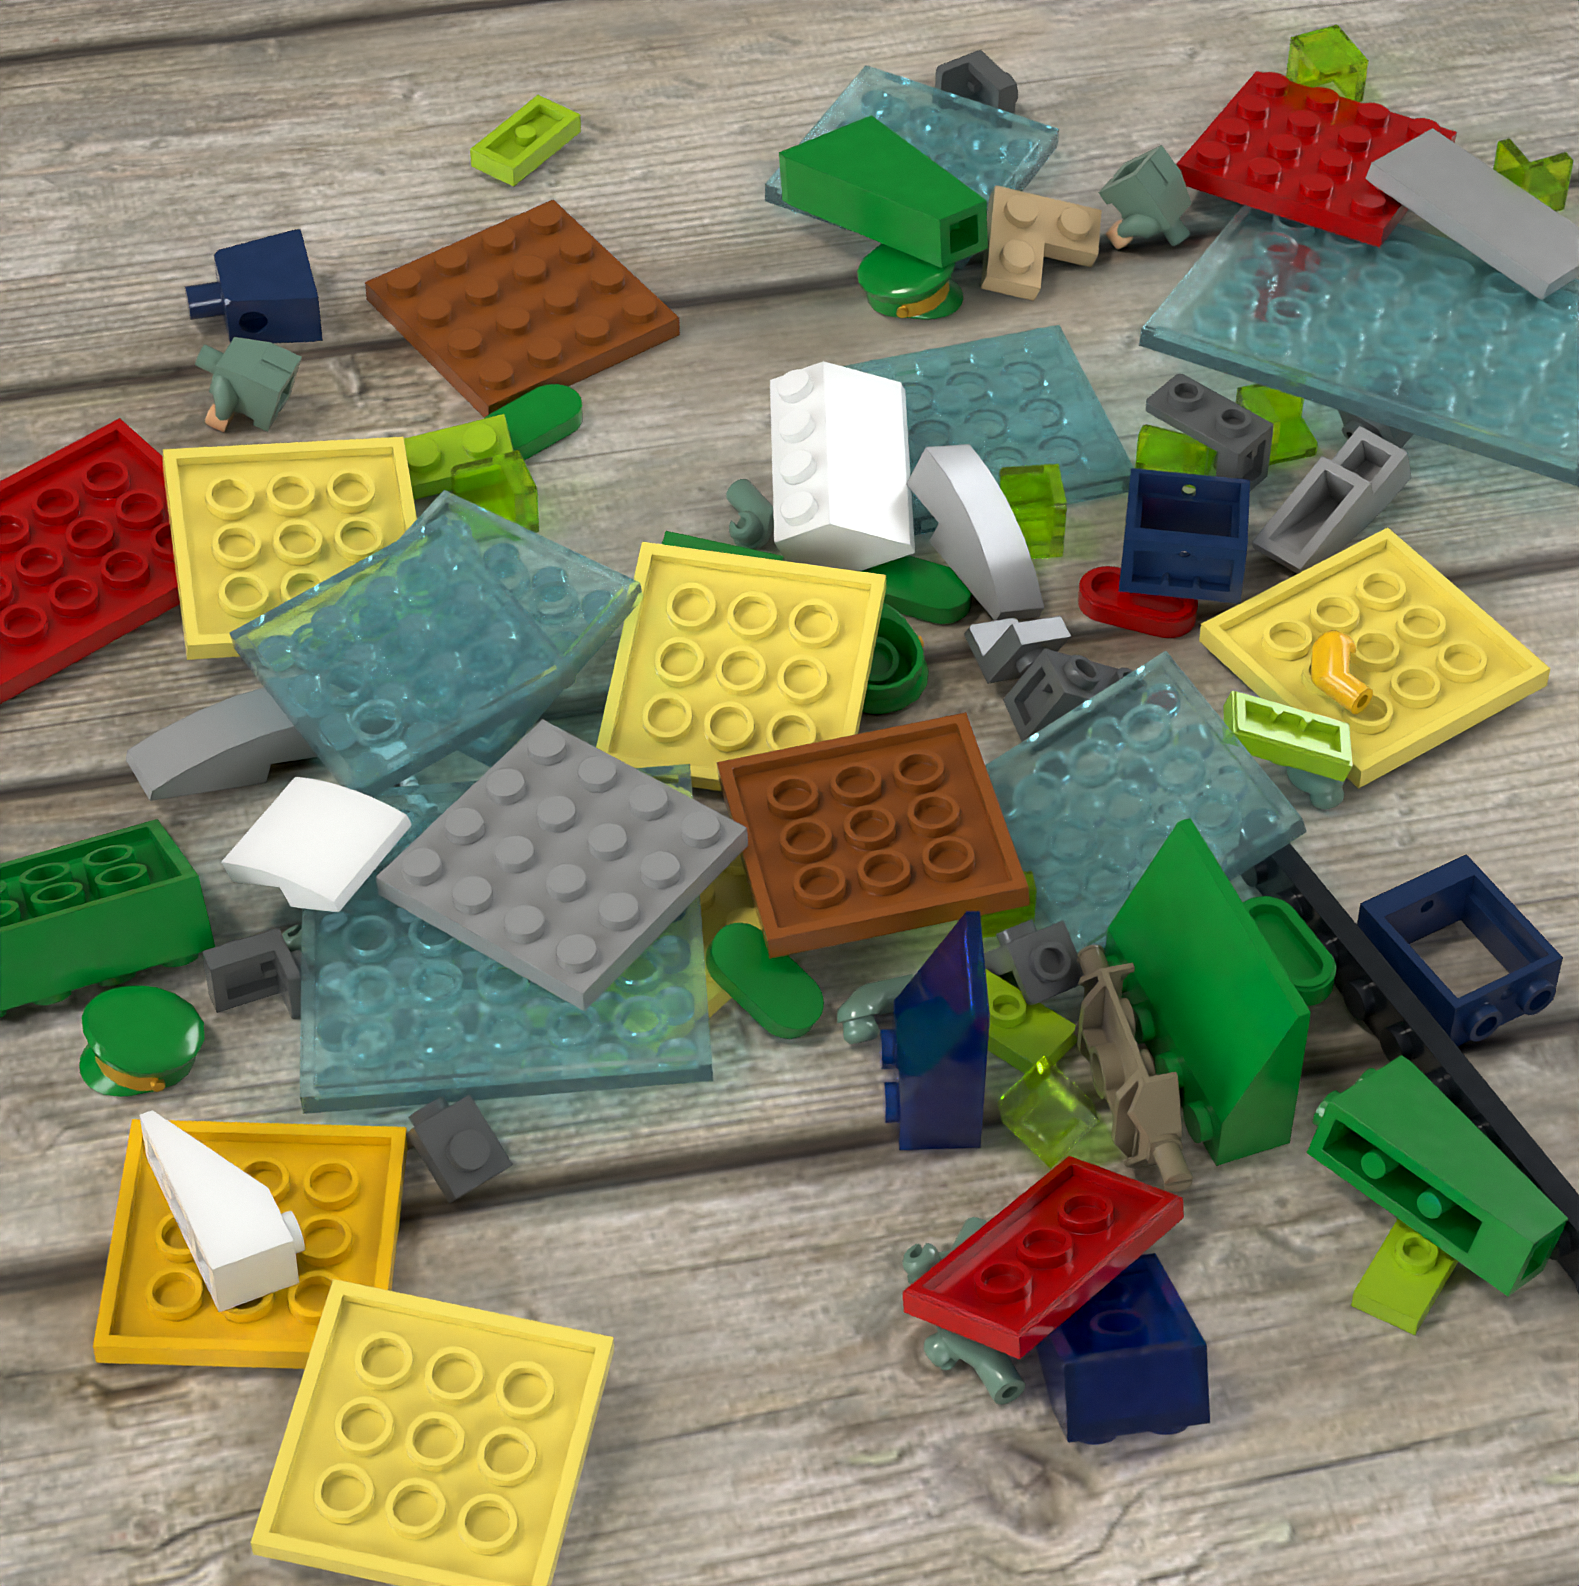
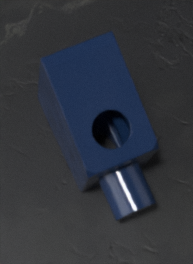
[185,229,323,344]

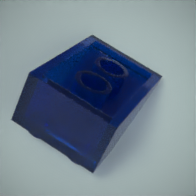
[879,911,990,1150]
[1036,1253,1210,1445]

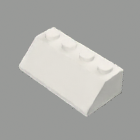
[770,361,915,571]

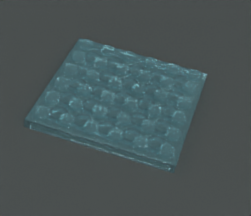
[300,764,714,1114]

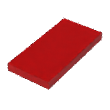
[902,1156,1184,1359]

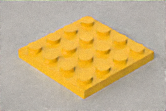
[93,1119,408,1369]

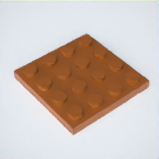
[365,200,680,418]
[717,712,1030,959]

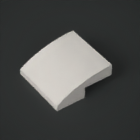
[221,776,412,912]

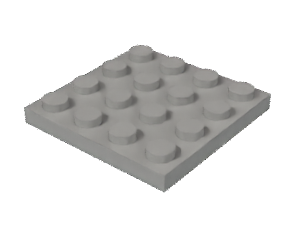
[376,719,748,1011]

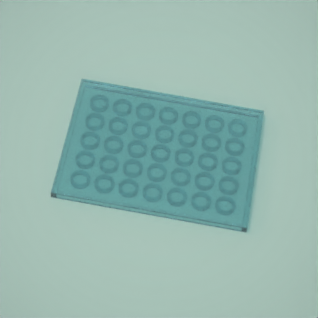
[1139,205,1579,487]

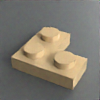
[980,185,1102,301]

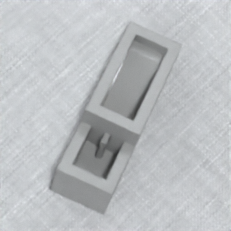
[1252,426,1411,574]
[906,444,1044,621]
[126,677,337,801]

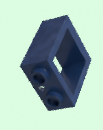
[1119,468,1250,604]
[1357,854,1563,1047]

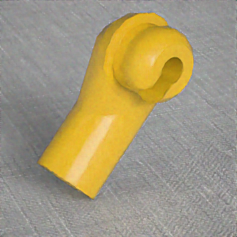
[1311,630,1373,715]

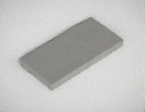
[1365,128,1579,300]

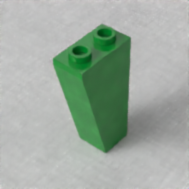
[779,115,988,268]
[1307,1055,1568,1296]

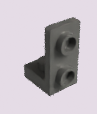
[1145,374,1274,491]
[1003,649,1158,749]

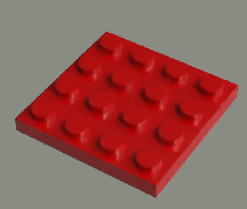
[1176,71,1457,248]

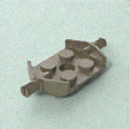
[1074,945,1193,1192]

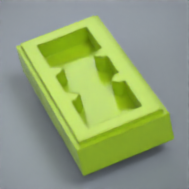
[1223,690,1353,782]
[932,961,1078,1081]
[1351,1219,1458,1335]

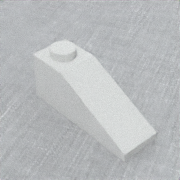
[139,1110,305,1312]

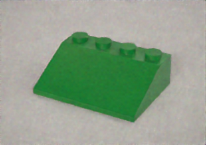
[1105,818,1311,1166]
[0,819,216,1018]

